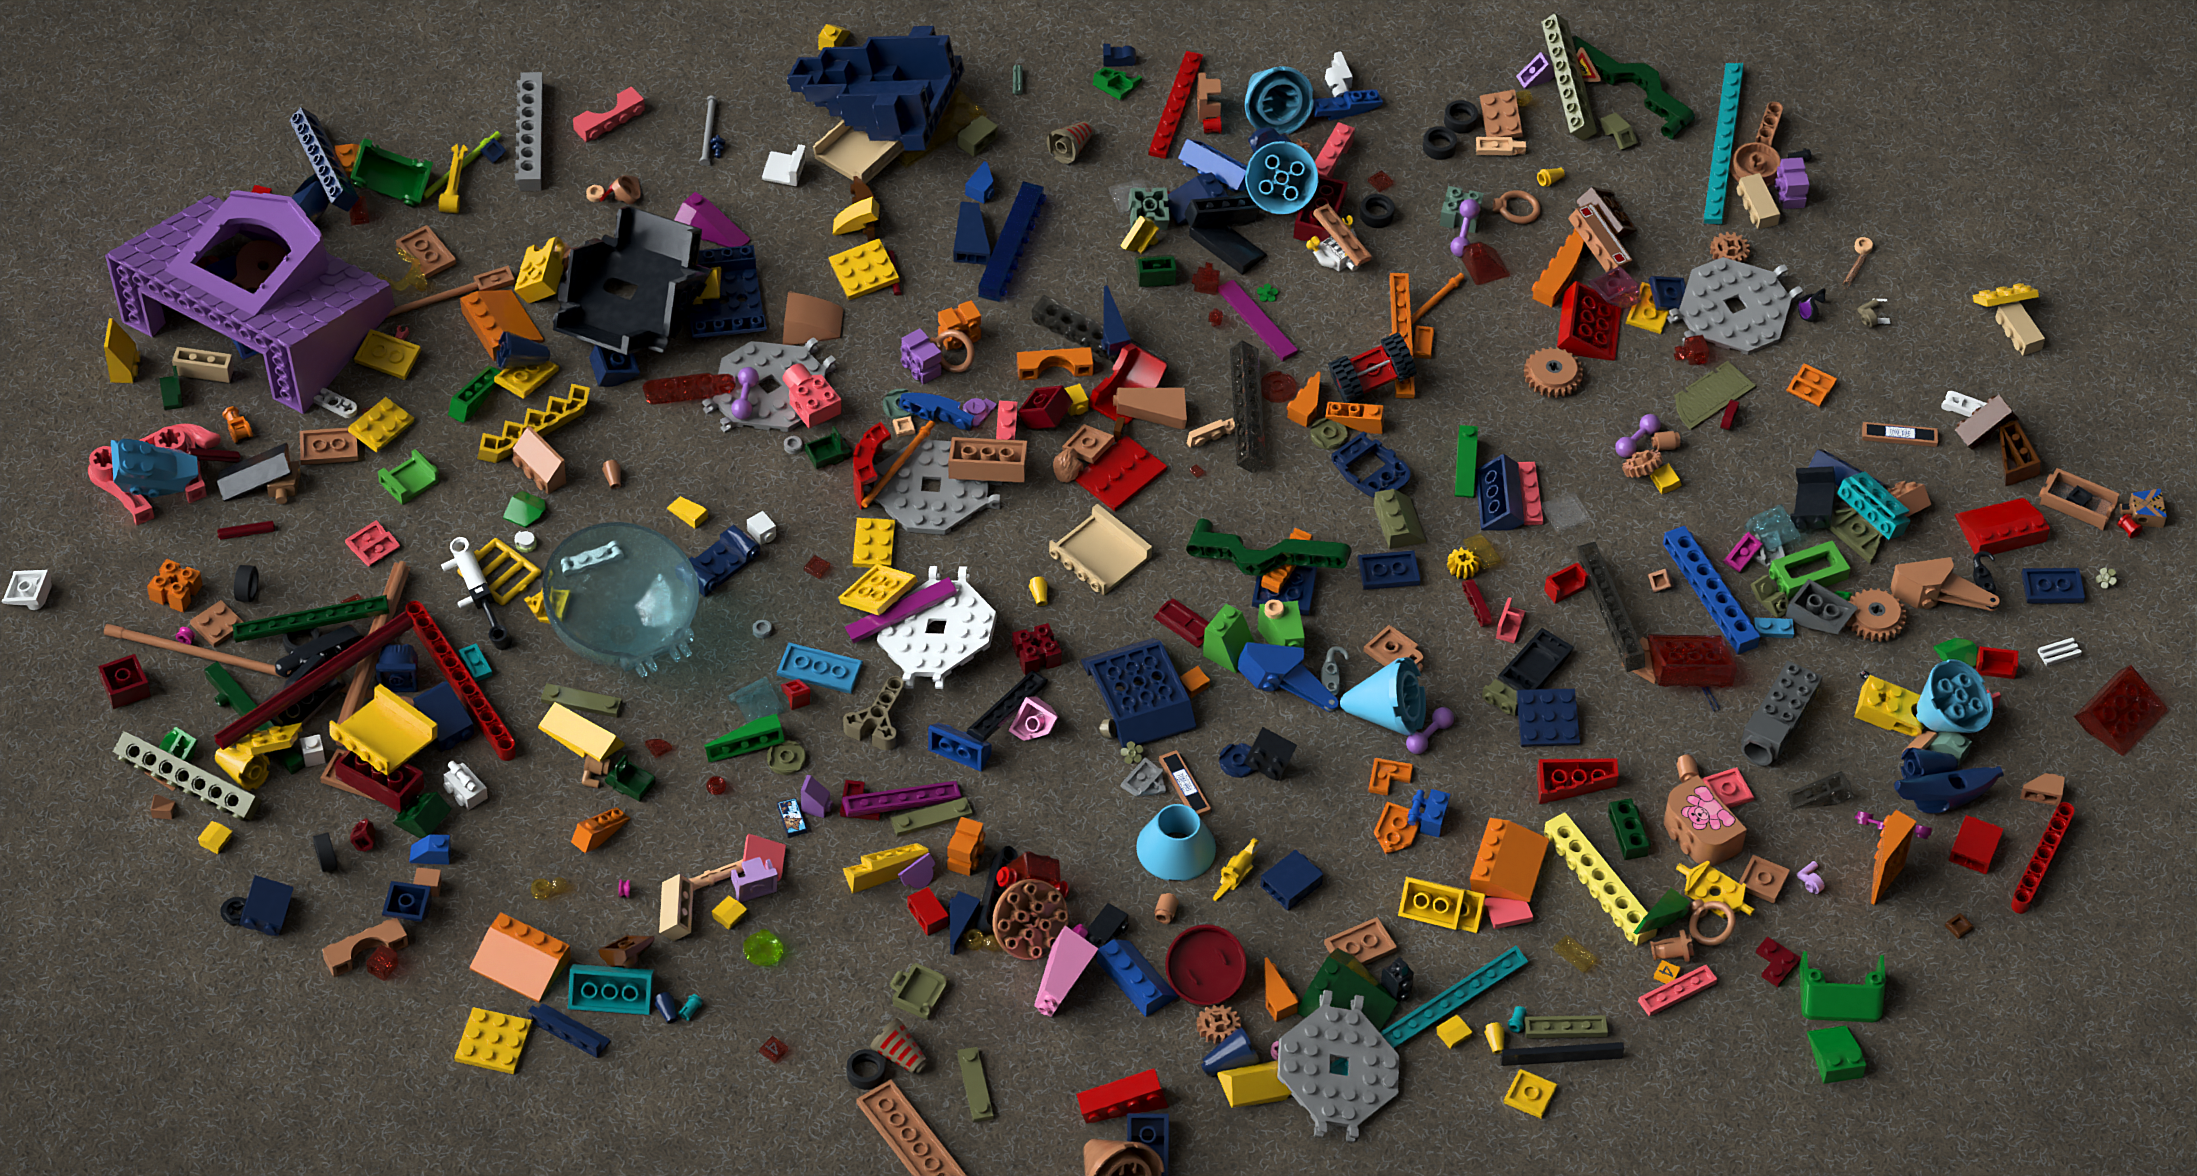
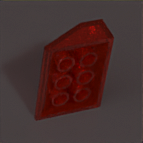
[1647,634,1737,688]
[2074,665,2168,756]

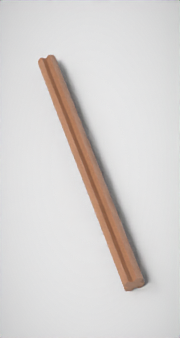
[331,561,411,746]

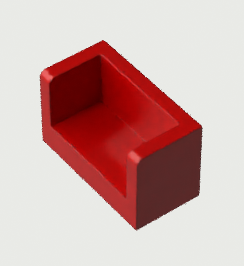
[1544,562,1588,604]
[1976,646,2018,679]
[907,887,948,936]

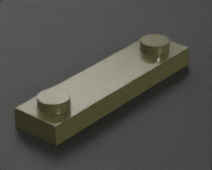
[541,683,622,718]
[891,797,972,837]
[1524,1015,1608,1038]
[957,1047,993,1123]

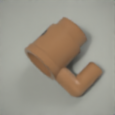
[582,754,611,788]

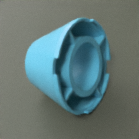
[1137,804,1216,881]

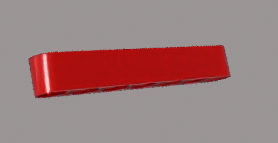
[2011,802,2075,914]

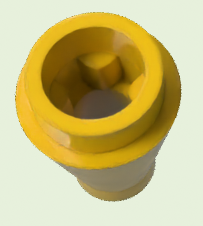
[1537,167,1565,187]
[1029,577,1048,606]
[1484,1023,1505,1054]

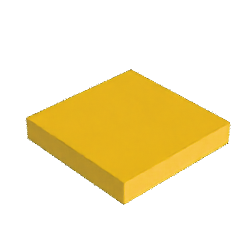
[1503,1069,1558,1119]

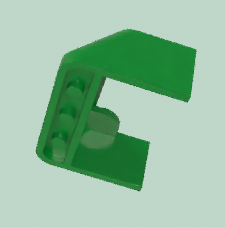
[1799,951,1886,1023]

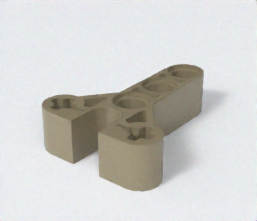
[843,676,904,751]

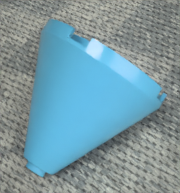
[1245,66,1314,134]
[1340,657,1426,736]

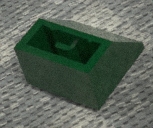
[1135,255,1176,287]
[393,792,452,838]

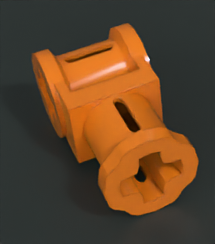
[222,406,253,443]

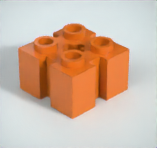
[938,300,981,350]
[147,559,203,613]
[947,817,986,876]

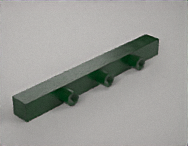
[204,661,305,775]

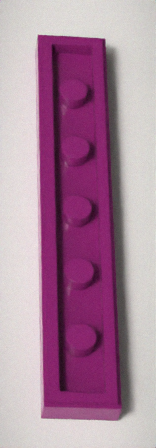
[1218,280,1298,362]
[845,577,958,644]
[842,781,962,817]

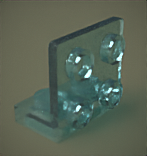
[1744,504,1800,551]
[727,676,783,724]

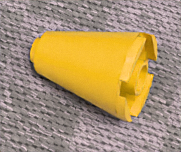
[215,747,270,791]

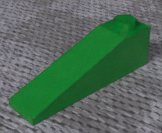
[448,366,501,423]
[1455,425,1478,498]
[704,714,785,763]
[1633,887,1690,935]

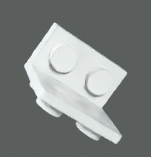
[762,144,806,186]

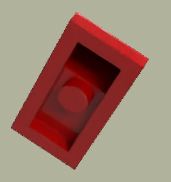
[781,679,811,710]

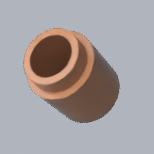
[1651,431,1680,451]
[1677,754,1700,783]
[1154,893,1179,924]

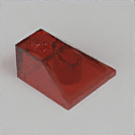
[1462,242,1510,286]

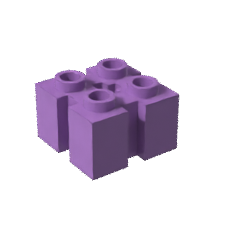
[1775,158,1809,209]
[901,328,941,384]

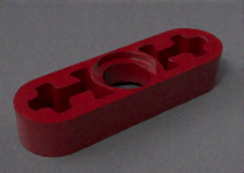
[1462,579,1492,627]

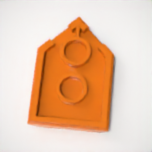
[1374,801,1421,854]

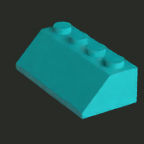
[568,964,654,1015]

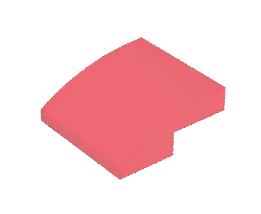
[345,520,400,566]
[1485,897,1533,929]

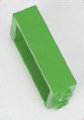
[1769,541,1850,599]

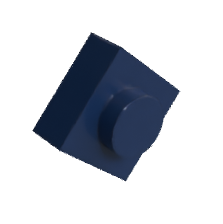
[480,138,506,163]

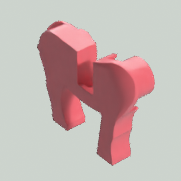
[88,424,221,525]

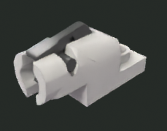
[1322,52,1353,98]

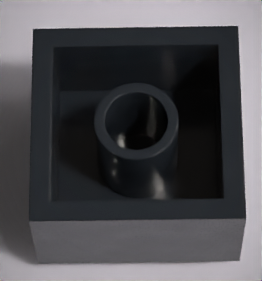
[1243,727,1297,781]

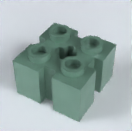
[1439,186,1484,233]
[1128,188,1169,230]

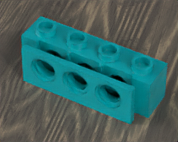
[1837,471,1910,540]

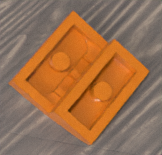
[1786,363,1837,407]

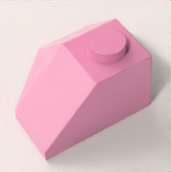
[1009,696,1058,741]

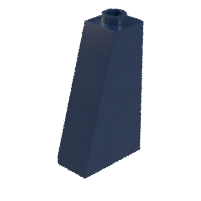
[953,202,990,265]

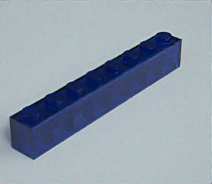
[978,181,1046,302]

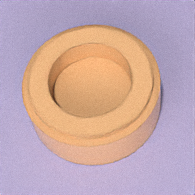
[586,185,605,202]
[1854,237,1873,254]
[1265,600,1284,619]

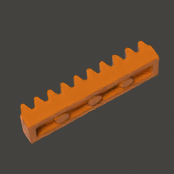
[1261,528,1313,593]

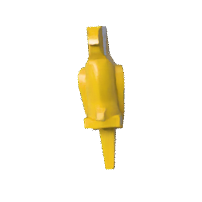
[1213,838,1261,901]

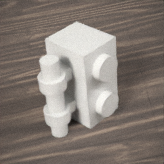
[443,761,488,810]

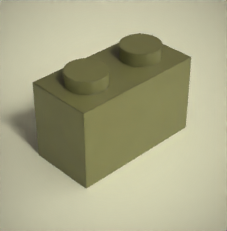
[957,115,998,157]

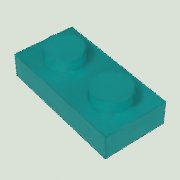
[458,643,492,682]

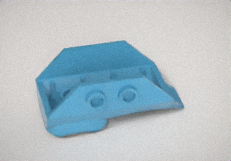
[111,439,198,497]

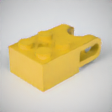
[514,236,566,303]
[1854,675,1923,737]

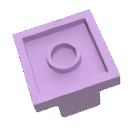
[731,857,778,902]

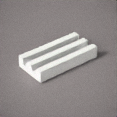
[2038,638,2082,666]

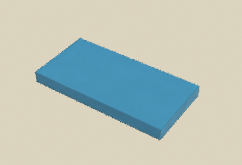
[777,643,863,694]

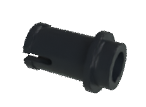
[1788,148,1812,162]

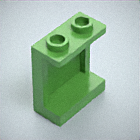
[378,449,439,505]

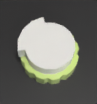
[515,531,537,553]

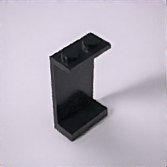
[1790,466,1836,529]

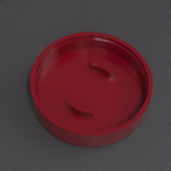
[1165,924,1247,1007]

